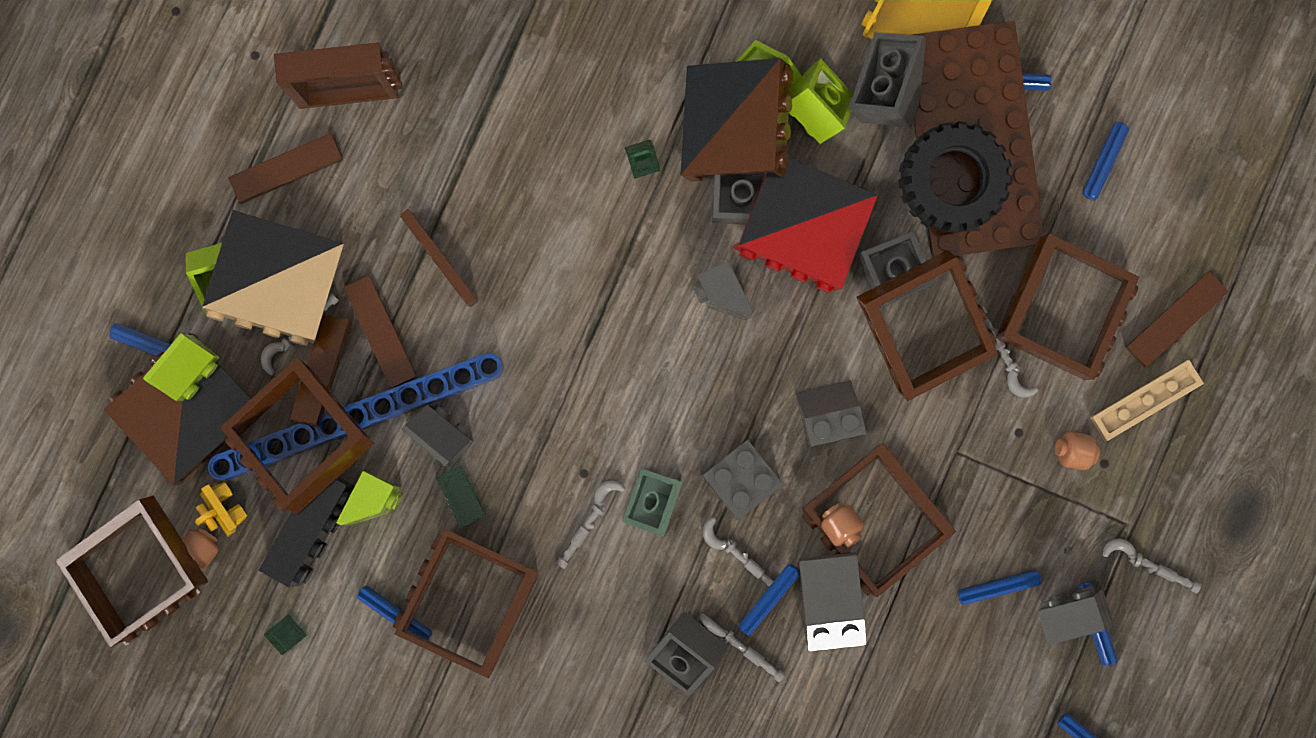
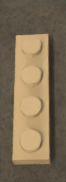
[1090,360,1204,442]

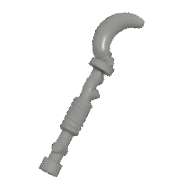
[260,293,339,375]
[982,306,1039,398]
[556,480,626,569]
[703,517,774,586]
[1103,538,1202,594]
[699,613,785,682]

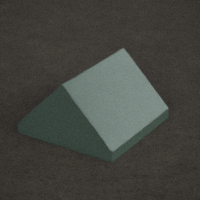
[622,469,683,537]

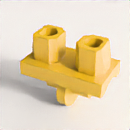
[195,482,247,537]

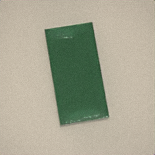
[436,465,486,529]

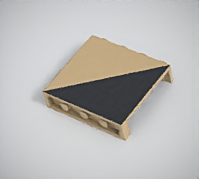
[202,210,344,346]

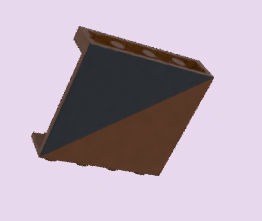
[104,333,251,486]

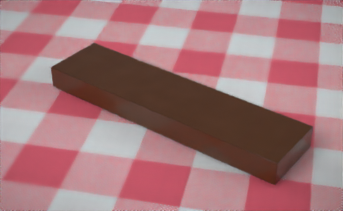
[228,133,343,204]
[400,209,478,307]
[1126,271,1229,368]
[344,275,417,389]
[290,315,352,427]

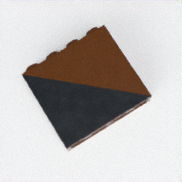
[680,58,794,182]

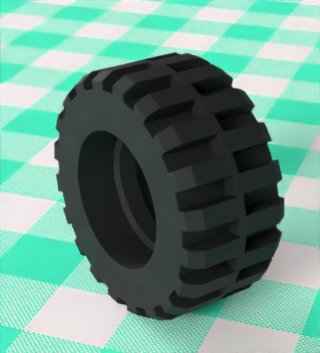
[898,121,1013,233]

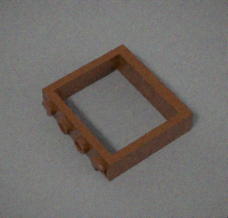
[274,42,403,109]
[995,233,1139,380]
[856,250,998,401]
[220,357,375,515]
[802,443,956,597]
[56,495,209,647]
[393,529,539,679]

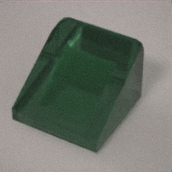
[624,140,661,179]
[264,614,307,656]

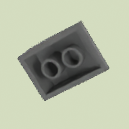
[848,32,926,128]
[799,552,866,651]

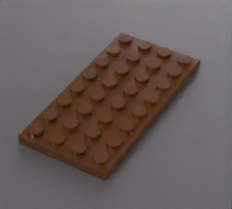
[912,21,1044,258]

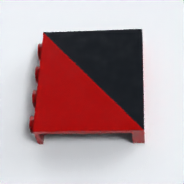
[733,157,878,293]

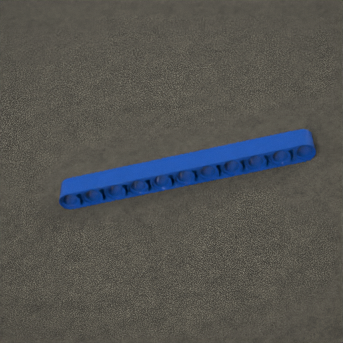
[208,353,504,480]

